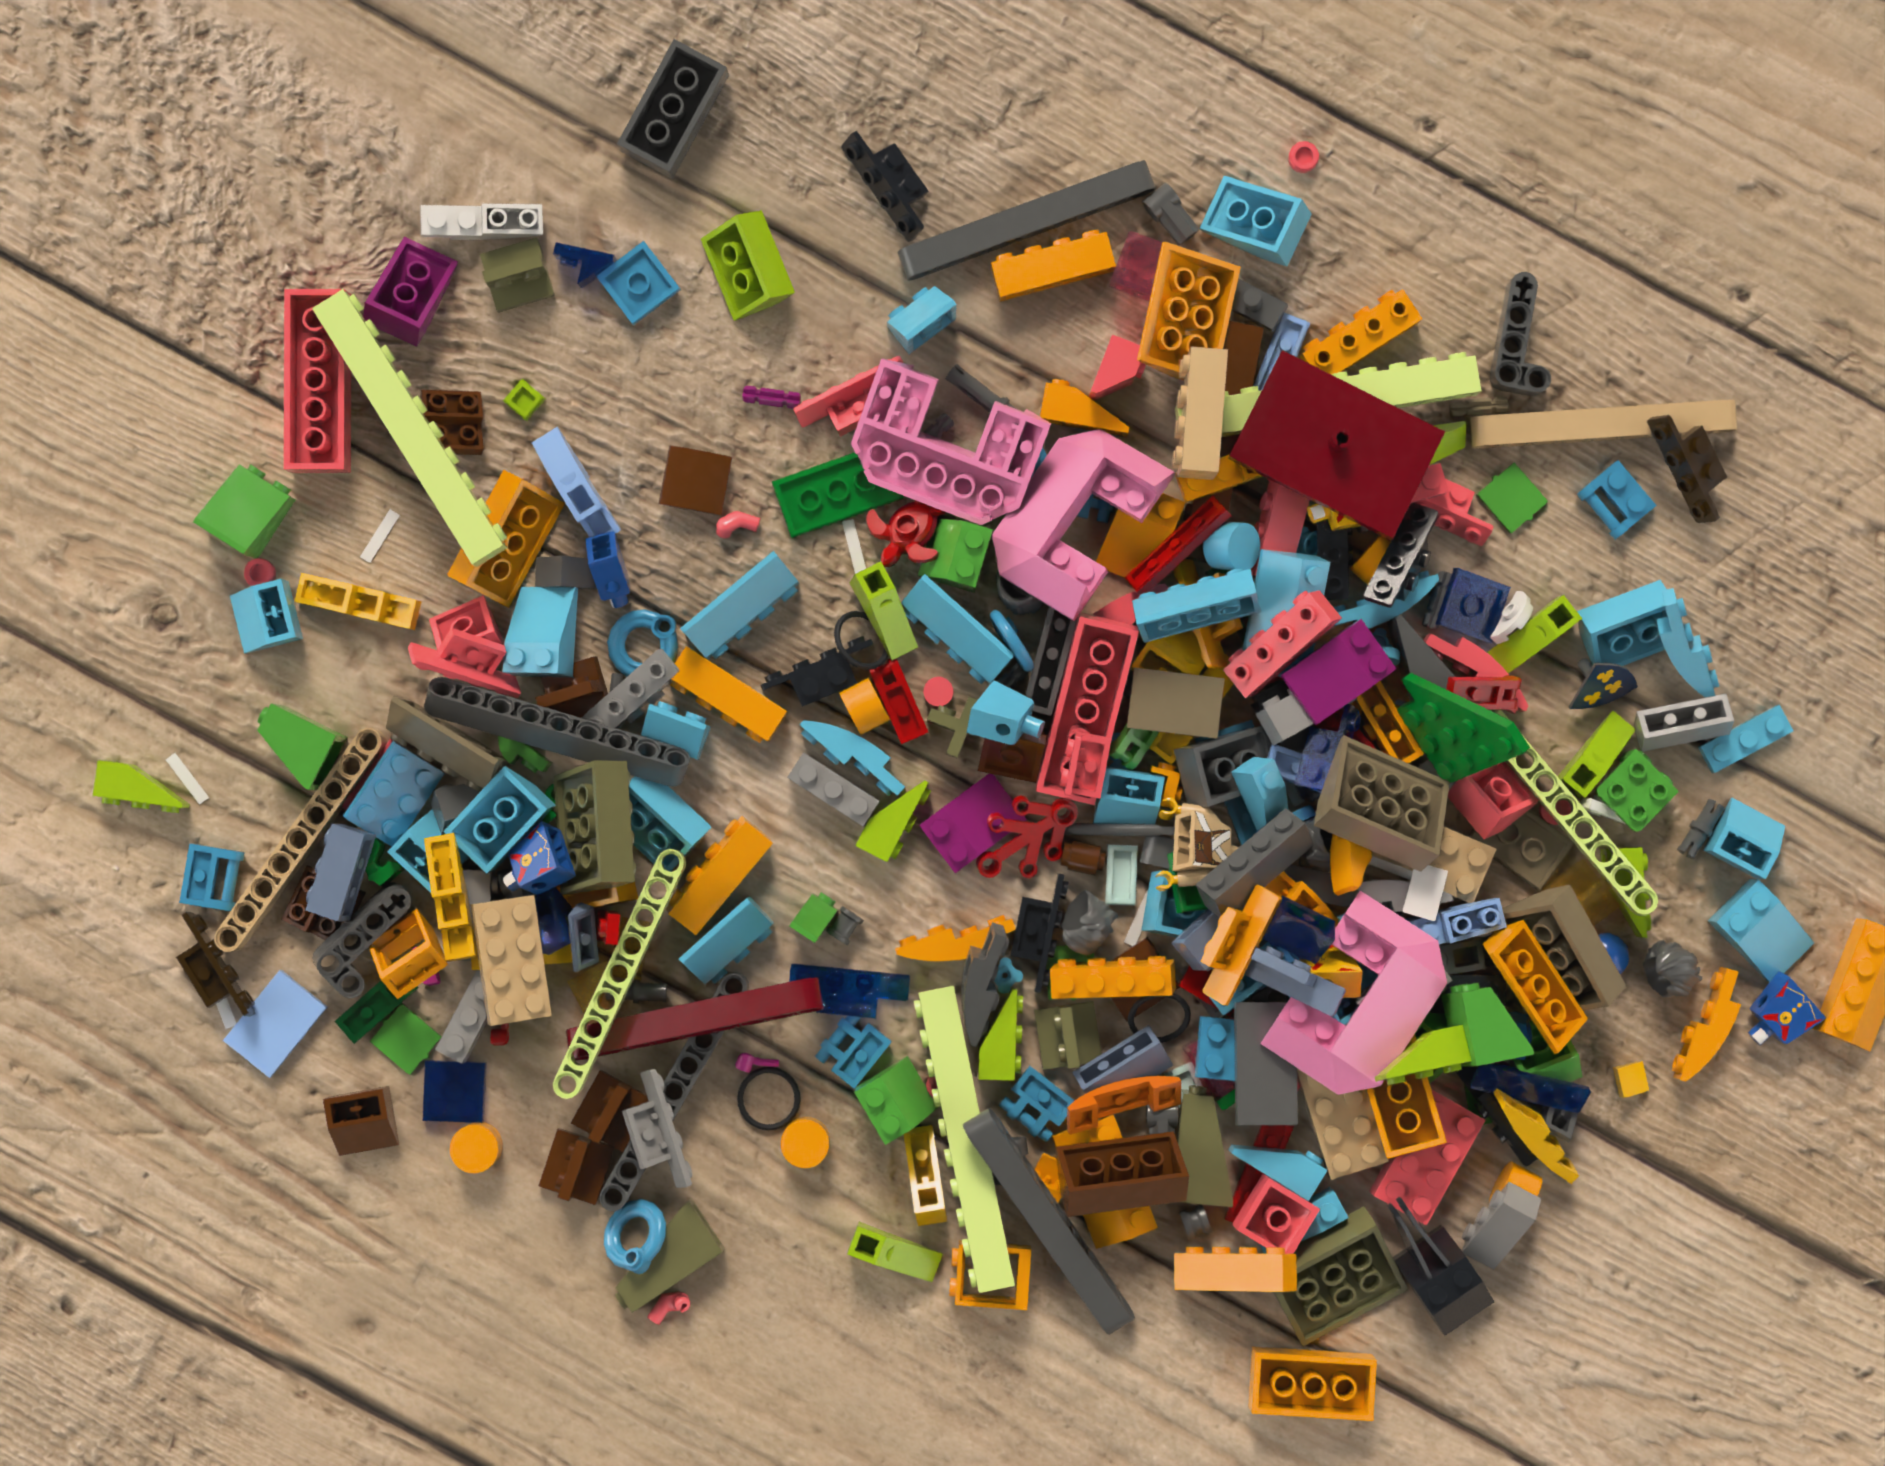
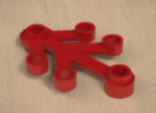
[976,795,1078,878]

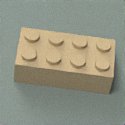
[1172,347,1228,480]
[1372,826,1497,903]
[470,895,552,1026]
[1297,1068,1389,1180]

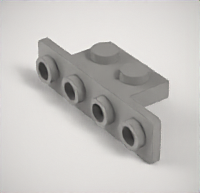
[581,649,679,728]
[622,1069,692,1188]

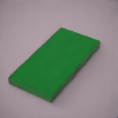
[772,452,904,539]

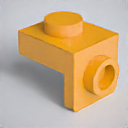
[1149,762,1183,808]
[1034,1153,1061,1202]

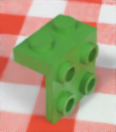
[1596,749,1679,832]

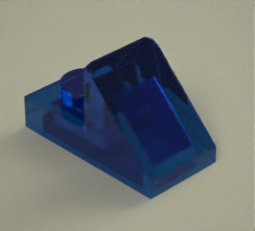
[553,242,617,288]
[534,887,573,955]

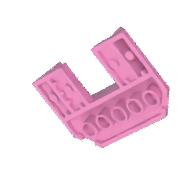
[851,359,1051,525]
[992,429,1175,621]
[1260,891,1447,1095]

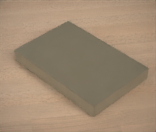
[1126,668,1225,739]
[1468,810,1574,891]

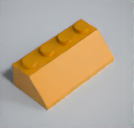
[447,470,565,608]
[1813,918,1885,1052]
[1483,920,1588,1054]
[1052,1115,1158,1249]

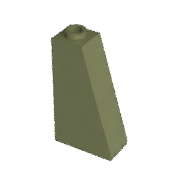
[1176,1085,1233,1207]
[615,1198,725,1313]

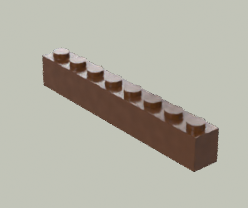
[1183,321,1264,563]

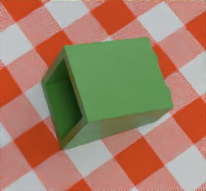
[193,464,296,559]
[918,519,993,593]
[257,703,348,790]
[1441,983,1534,1066]
[854,1056,938,1145]

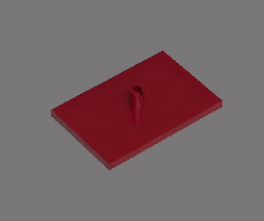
[1228,350,1445,540]

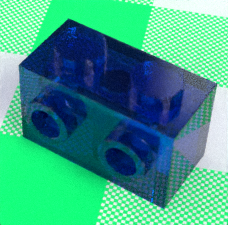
[1263,895,1335,964]

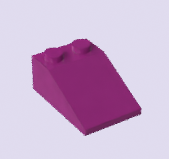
[363,236,458,347]
[1280,619,1397,725]
[919,774,1027,873]

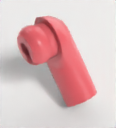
[716,511,761,539]
[647,1291,691,1325]

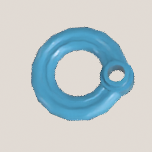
[607,609,678,677]
[990,610,1034,672]
[604,1199,666,1274]

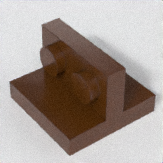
[535,656,608,718]
[978,728,1047,783]
[571,1070,649,1152]
[538,1128,615,1205]

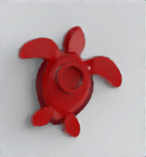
[866,500,946,568]

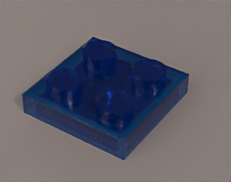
[1435,568,1511,644]
[422,1060,487,1123]

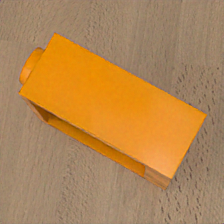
[369,908,448,999]
[949,1240,1031,1310]

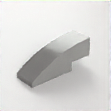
[1354,879,1453,913]

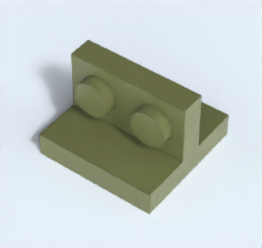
[480,237,555,313]
[927,697,977,759]
[1034,1001,1102,1070]

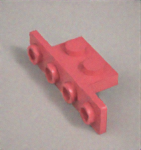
[793,356,903,437]
[1407,479,1494,546]
[408,628,521,698]

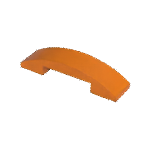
[1067,1076,1181,1135]

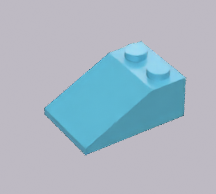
[1199,176,1312,267]
[887,286,957,355]
[503,587,578,677]
[1141,870,1205,938]
[1708,879,1814,983]

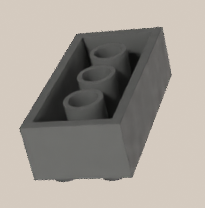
[617,39,729,179]

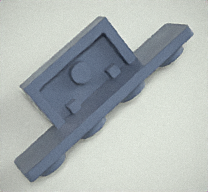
[1244,946,1346,1016]

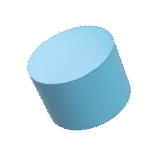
[1203,521,1260,570]

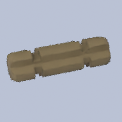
[1449,397,1509,417]

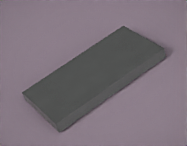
[1234,1002,1298,1125]

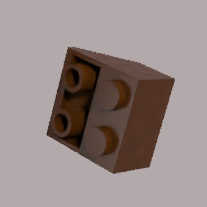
[323,1086,399,1156]

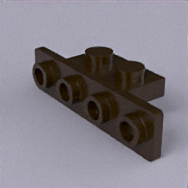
[1647,415,1727,523]
[176,912,255,1017]

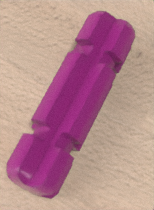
[742,385,801,409]

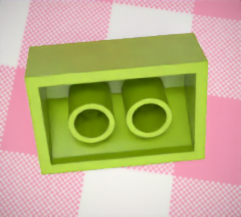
[701,210,795,321]

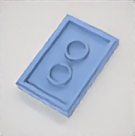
[223,970,328,1078]

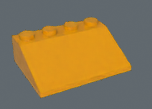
[1137,242,1241,381]

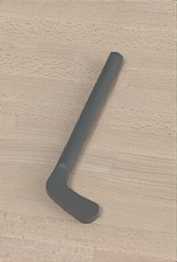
[1047,823,1175,836]

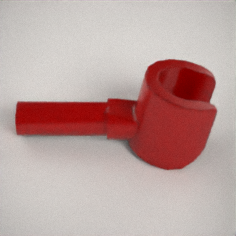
[490,1023,509,1046]

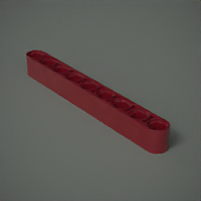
[566,978,824,1061]

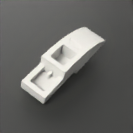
[420,204,543,240]

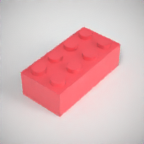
[1369,1089,1486,1226]

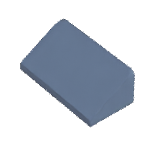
[568,902,599,972]

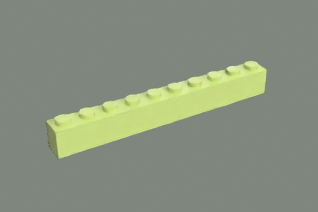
[312,289,507,567]
[1175,352,1482,437]
[914,986,1015,1293]

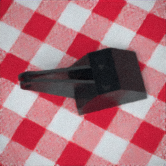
[1387,1197,1494,1336]

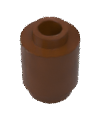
[1060,841,1106,876]

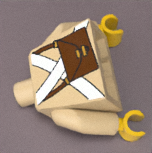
[1155,798,1239,891]

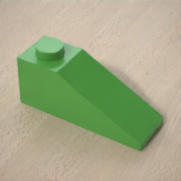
[789,892,838,943]

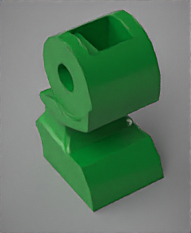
[365,837,405,886]

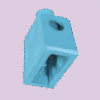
[967,680,1045,745]

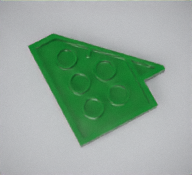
[1397,673,1530,783]

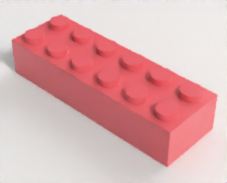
[284,289,351,473]
[1036,612,1139,805]

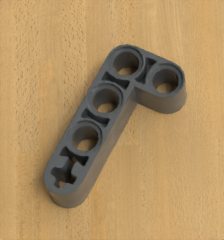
[1490,272,1551,396]
[312,882,411,998]

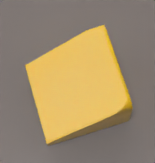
[1613,1061,1649,1098]

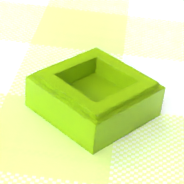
[503,378,546,421]

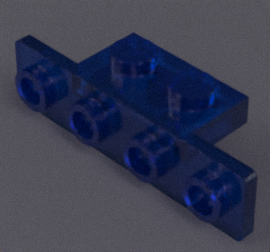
[1295,704,1361,791]
[789,964,910,1019]
[1470,1063,1591,1113]

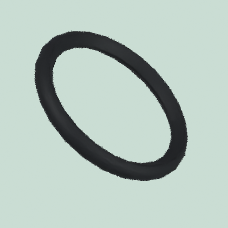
[834,611,888,670]
[1128,993,1191,1043]
[737,1067,801,1131]

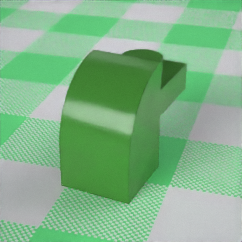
[498,736,553,773]

